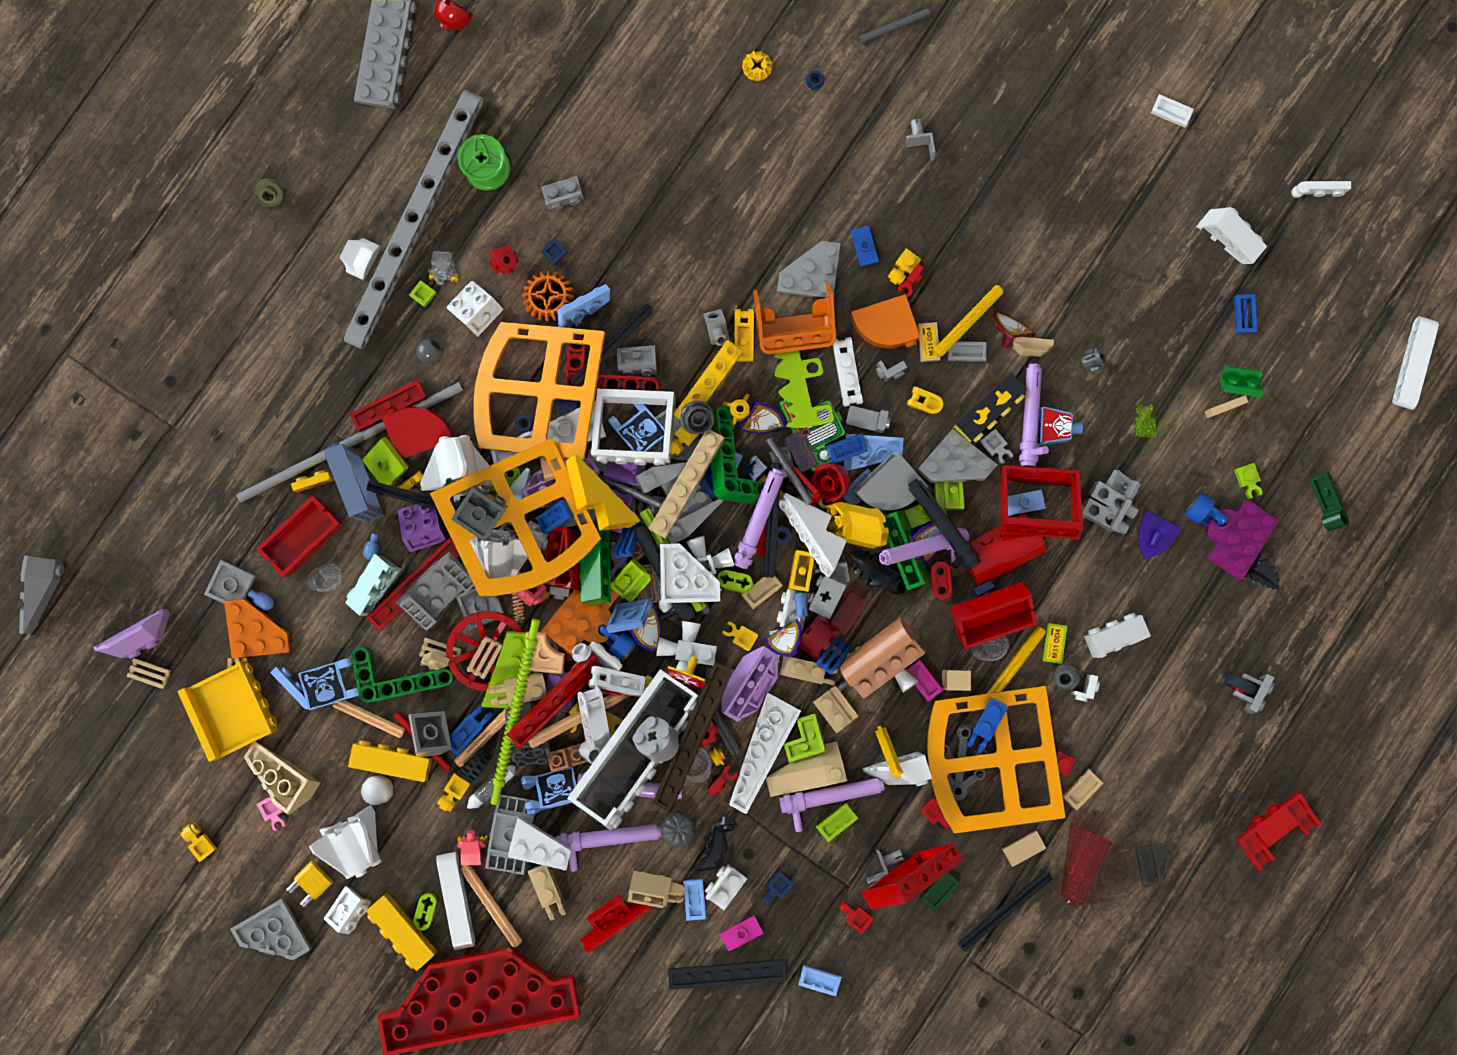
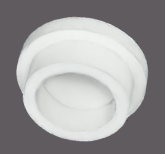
[572,643,591,662]

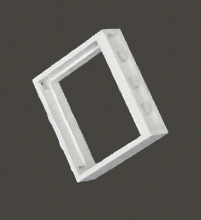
[591,389,676,466]

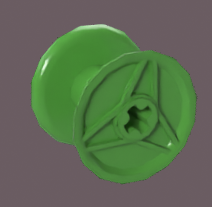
[457,134,511,191]

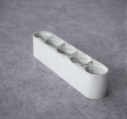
[1392,316,1439,410]
[436,852,475,950]

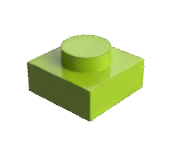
[409,280,437,308]

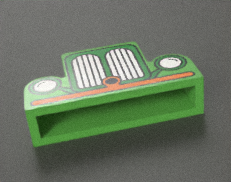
[779,400,845,473]

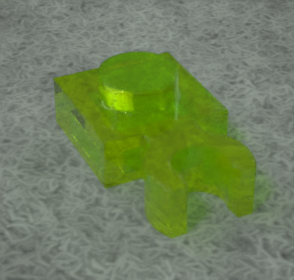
[1134,404,1156,438]

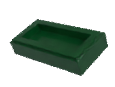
[919,872,961,912]

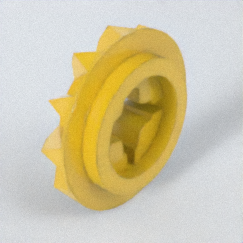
[742,51,772,81]

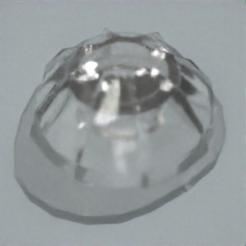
[307,564,343,593]
[972,636,1009,661]
[687,747,711,783]

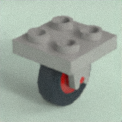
[1224,674,1275,714]

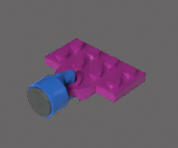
[1183,491,1279,581]

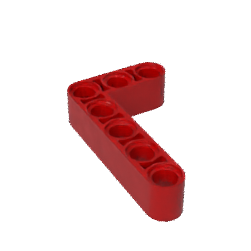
[565,335,660,394]

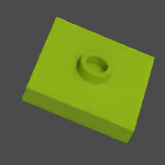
[362,437,408,486]

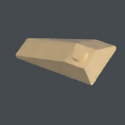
[244,741,320,815]
[766,741,847,797]

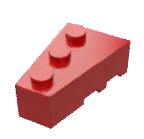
[543,527,581,591]

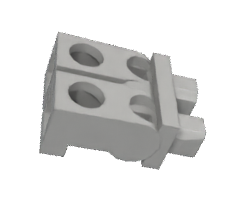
[1082,481,1139,534]

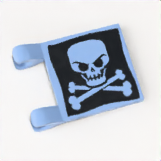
[608,404,665,452]
[298,658,359,711]
[521,767,576,815]

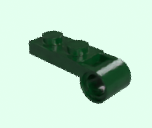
[1309,471,1349,532]

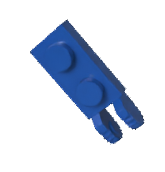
[967,697,1009,754]
[449,704,494,756]

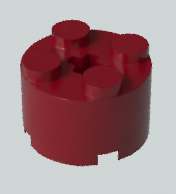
[799,615,841,661]

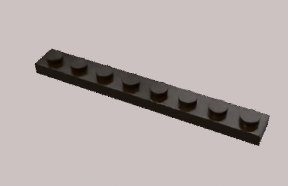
[653,661,734,812]

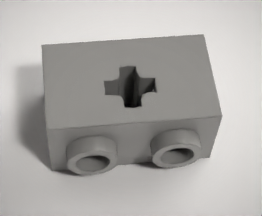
[808,574,847,619]

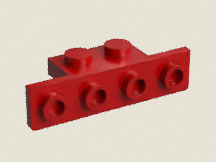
[580,895,652,953]

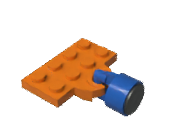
[541,589,637,662]

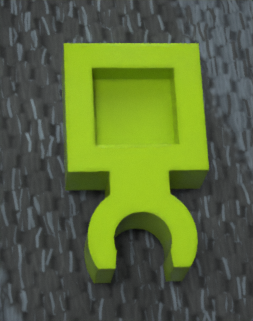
[1234,463,1262,499]

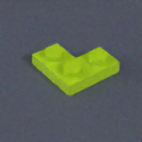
[784,714,827,763]

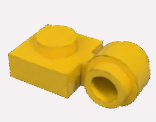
[888,248,921,285]
[671,426,701,457]
[437,773,470,812]
[181,823,217,862]

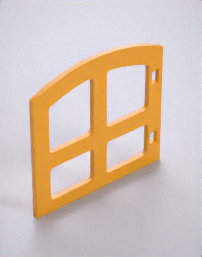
[474,322,605,460]
[430,438,601,596]
[927,686,1065,833]

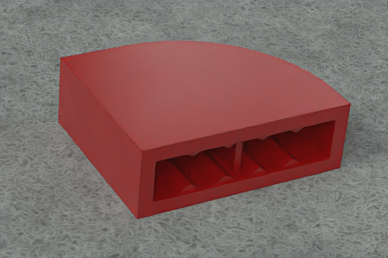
[382,406,454,459]

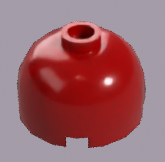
[435,0,473,31]
[811,463,850,502]

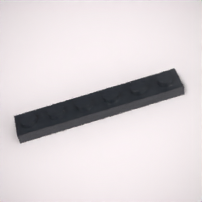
[668,959,787,990]

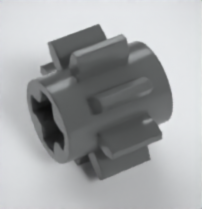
[1082,348,1106,372]

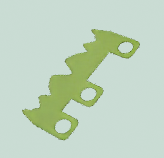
[774,351,834,428]

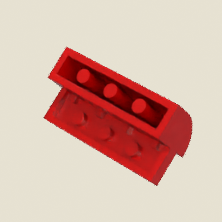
[969,513,1047,586]

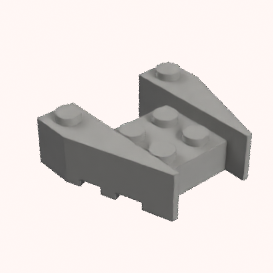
[635,462,723,544]

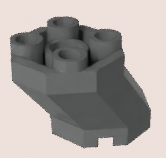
[505,701,551,767]

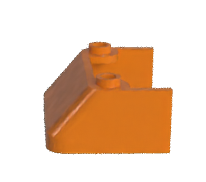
[753,281,836,354]

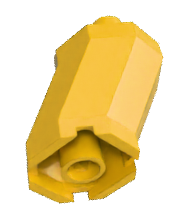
[826,502,889,548]

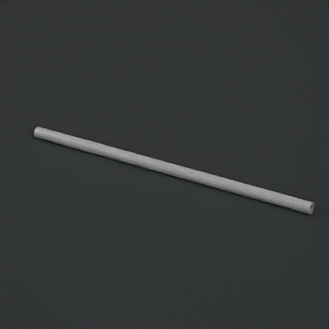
[236,382,463,503]

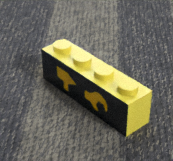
[953,373,1027,443]

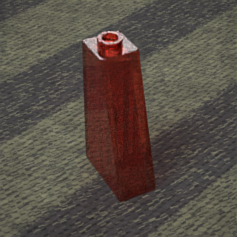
[1061,823,1112,907]

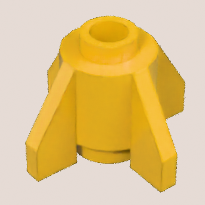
[722,394,750,429]

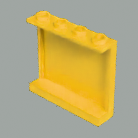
[177,660,278,762]

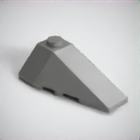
[19,556,64,634]

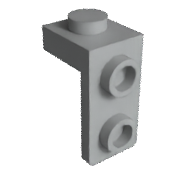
[846,406,891,433]

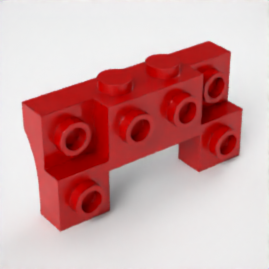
[1235,792,1322,871]

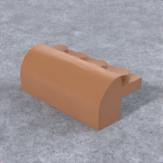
[840,617,925,699]

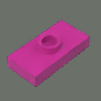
[906,659,943,702]
[720,915,763,951]

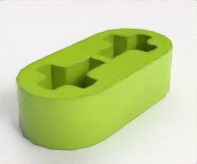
[717,570,754,593]
[413,892,438,931]

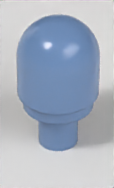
[363,533,380,560]
[247,589,274,611]

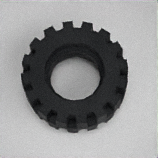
[459,747,493,784]

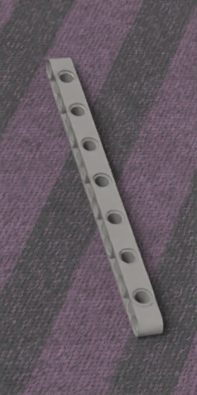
[344,90,483,349]

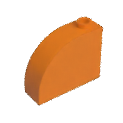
[850,294,920,348]

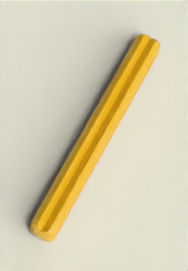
[934,285,1003,356]
[987,626,1046,694]
[875,726,903,779]

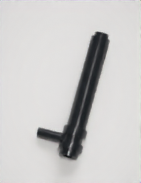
[908,478,982,570]
[634,524,697,621]

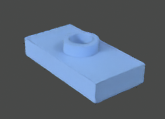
[1008,490,1046,516]
[683,879,706,921]
[798,965,841,996]

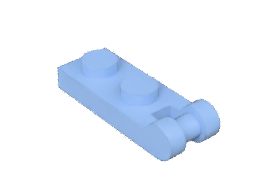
[270,667,309,709]

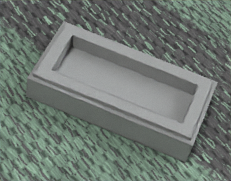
[947,341,986,362]

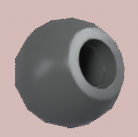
[416,339,443,365]
[1053,664,1080,691]

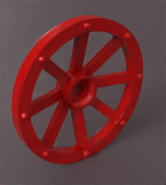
[446,611,524,691]

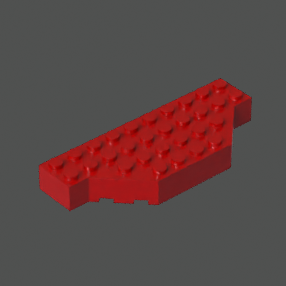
[377,946,581,1055]

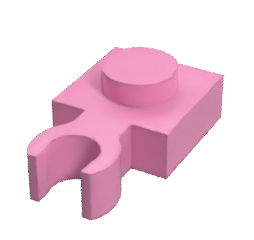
[257,796,287,831]

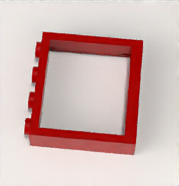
[999,465,1083,539]
[861,843,964,910]

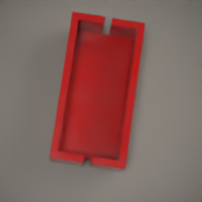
[256,496,344,578]
[950,582,1037,650]

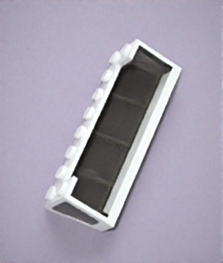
[567,669,699,831]

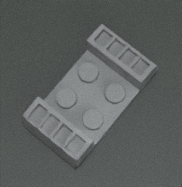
[395,552,474,631]
[485,794,538,875]

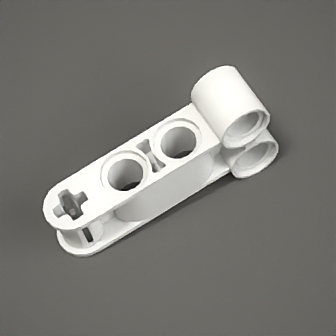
[577,686,620,764]

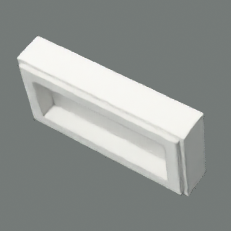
[1151,94,1194,128]

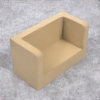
[942,670,971,691]

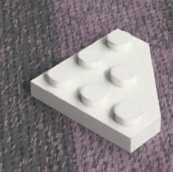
[660,544,720,603]

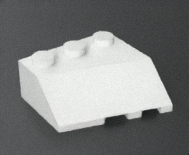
[863,751,932,786]

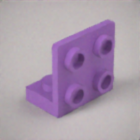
[397,504,446,552]

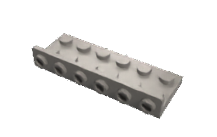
[354,0,417,109]

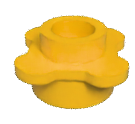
[709,747,726,766]

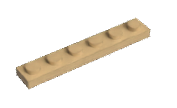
[648,430,725,539]

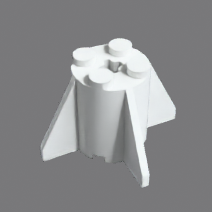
[420,435,493,504]
[470,524,528,579]
[309,805,382,879]

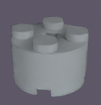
[633,717,679,763]

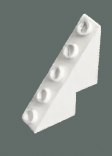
[779,493,847,578]

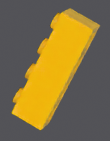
[348,740,433,782]
[366,892,438,971]

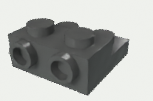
[451,484,508,541]

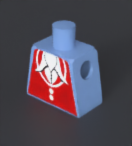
[1038,407,1083,445]

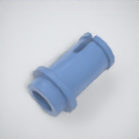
[793,593,809,617]

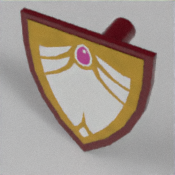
[993,310,1036,349]

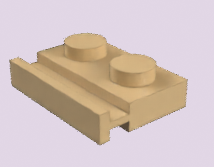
[813,685,859,733]

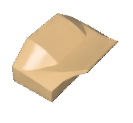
[1012,337,1054,357]

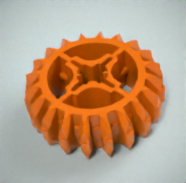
[522,270,574,322]

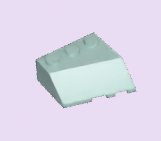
[346,554,401,616]

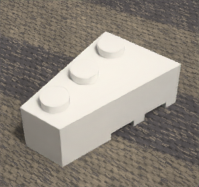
[1196,207,1267,264]
[508,815,571,870]

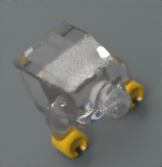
[428,251,459,285]

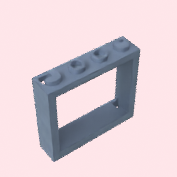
[323,442,385,523]

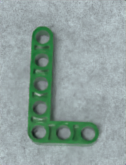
[710,406,765,505]
[351,647,456,703]

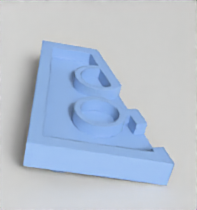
[558,284,610,328]
[843,434,904,471]

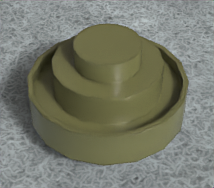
[254,178,284,207]

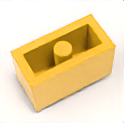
[788,550,814,593]

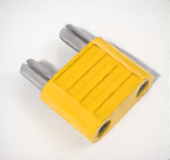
[287,861,333,907]

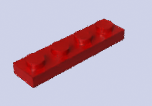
[349,380,427,432]

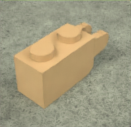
[780,657,838,685]
[489,673,546,706]
[528,864,566,921]
[628,871,685,908]

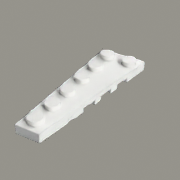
[490,401,606,464]
[729,692,801,814]

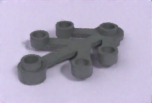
[944,725,988,801]

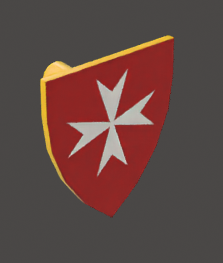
[668,656,705,690]

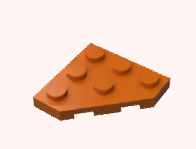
[224,598,291,658]

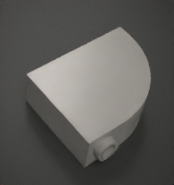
[852,452,929,510]

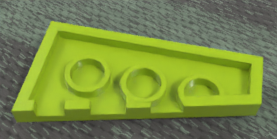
[482,631,526,708]

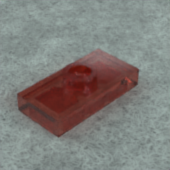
[831,591,867,634]

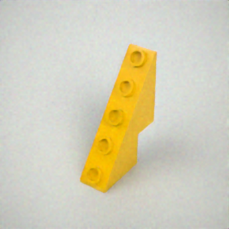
[673,340,743,419]
[566,454,640,531]

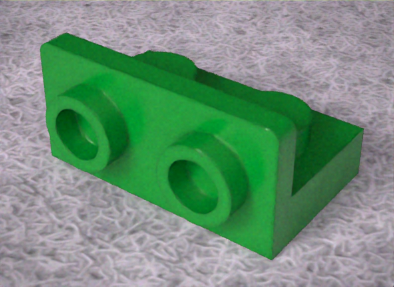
[1220,365,1264,398]

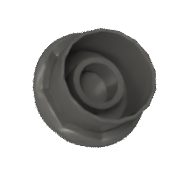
[680,400,714,434]
[660,812,695,847]

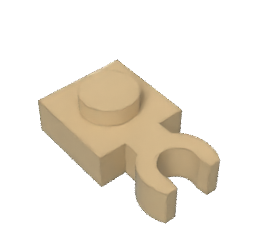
[420,651,450,671]

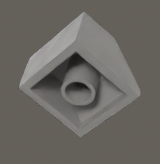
[408,711,452,757]

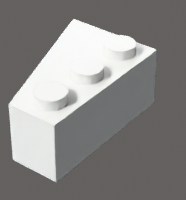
[1084,613,1150,658]

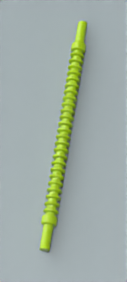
[490,619,540,805]

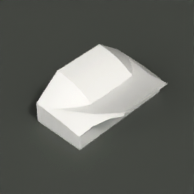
[340,238,381,281]

